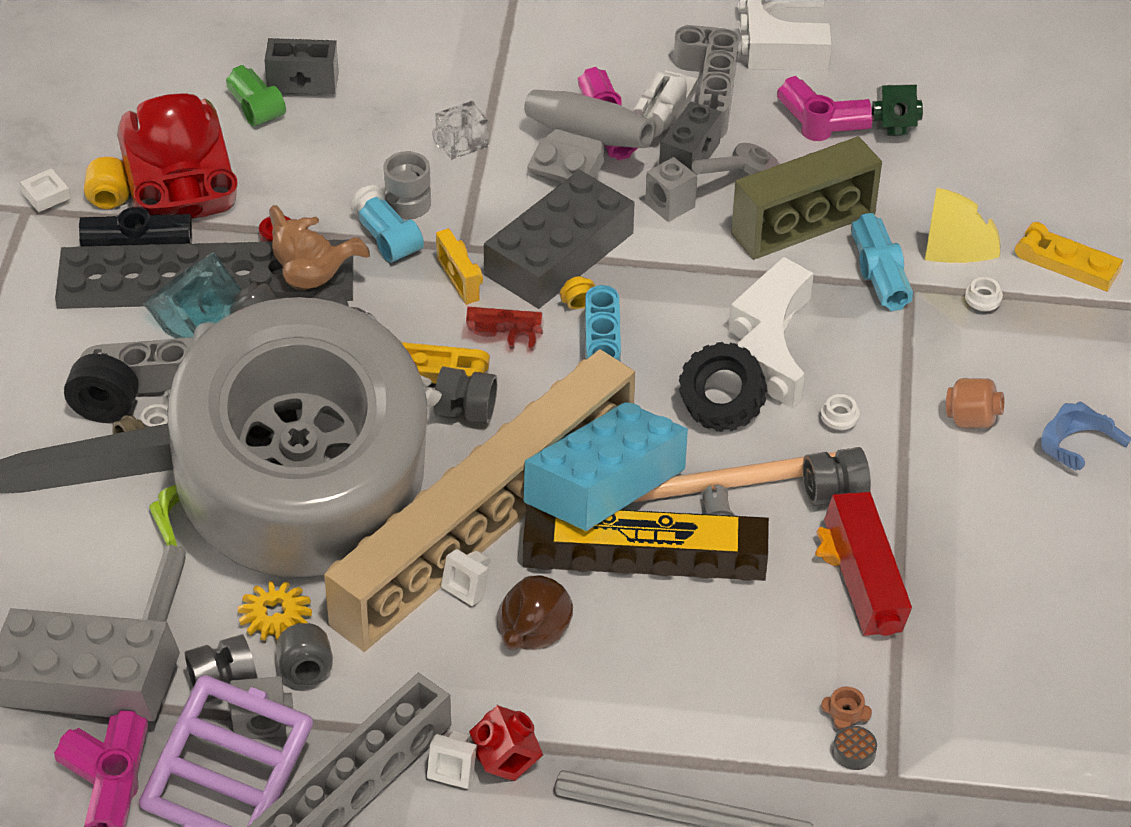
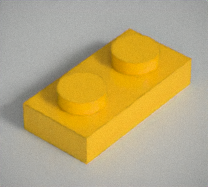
[436,228,483,305]

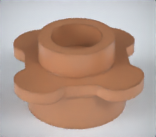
[821,686,872,730]

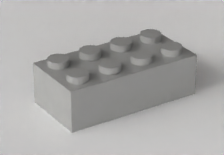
[0,608,180,722]

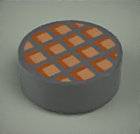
[833,726,877,770]

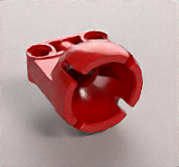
[117,93,238,219]

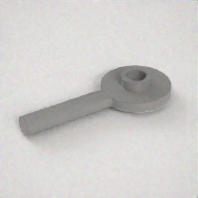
[692,143,779,175]

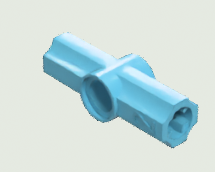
[851,213,913,311]

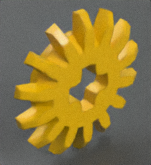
[238,581,312,641]

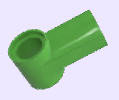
[226,65,286,126]

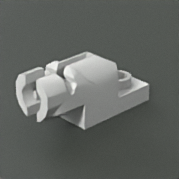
[633,70,698,137]

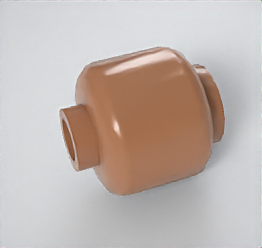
[946,378,1005,428]

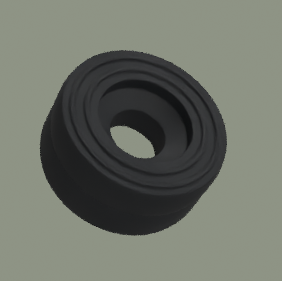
[64,354,139,423]

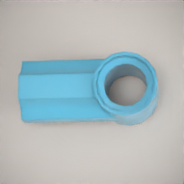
[359,197,424,263]

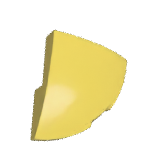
[925,188,1001,263]

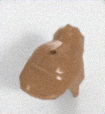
[269,205,370,291]

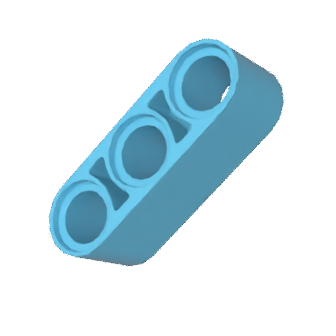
[585,285,621,361]

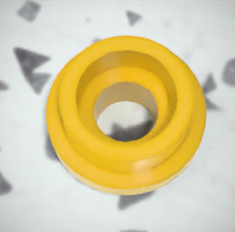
[559,276,595,309]

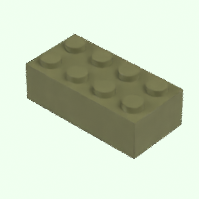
[731,136,882,260]

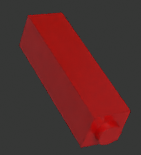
[824,492,912,636]

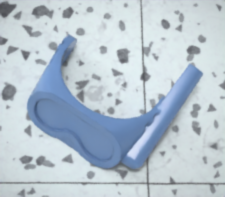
[1041,402,1131,470]

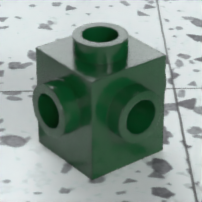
[871,84,923,136]

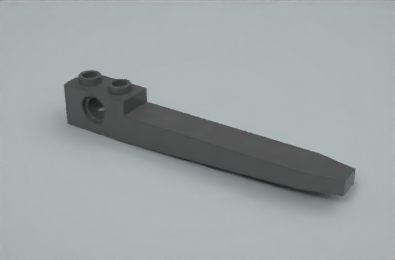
[0,410,298,493]

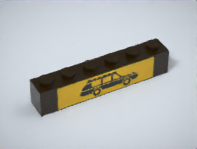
[523,505,769,581]

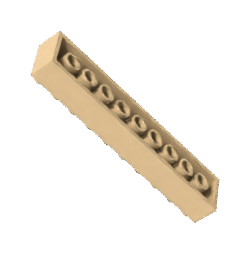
[324,349,636,652]

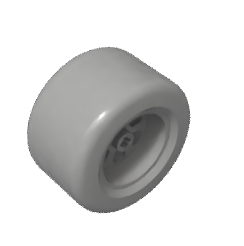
[167,297,427,578]

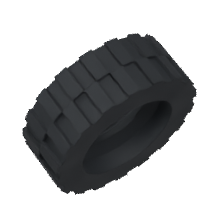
[679,342,768,432]

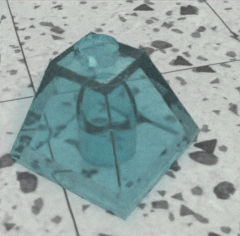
[143,252,242,339]

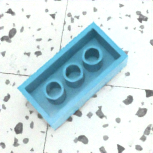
[524,402,688,531]

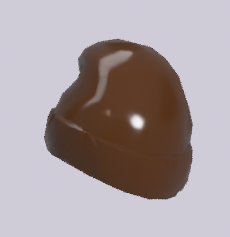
[497,575,573,650]

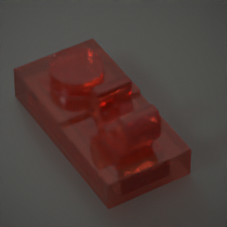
[466,306,544,351]

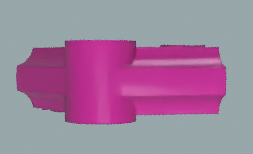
[777,76,872,141]

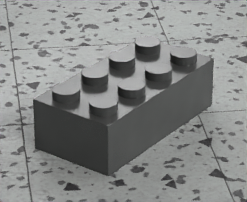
[484,170,635,309]

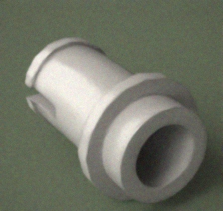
[702,485,735,516]

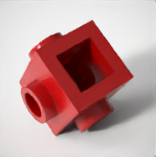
[469,705,543,781]

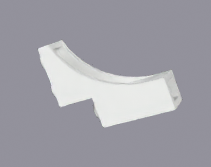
[729,257,814,408]

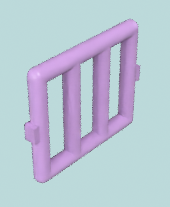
[139,675,313,827]

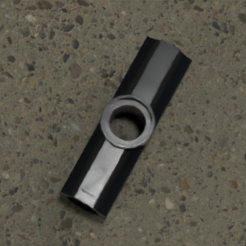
[79,207,193,247]

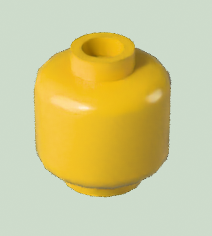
[83,156,130,209]

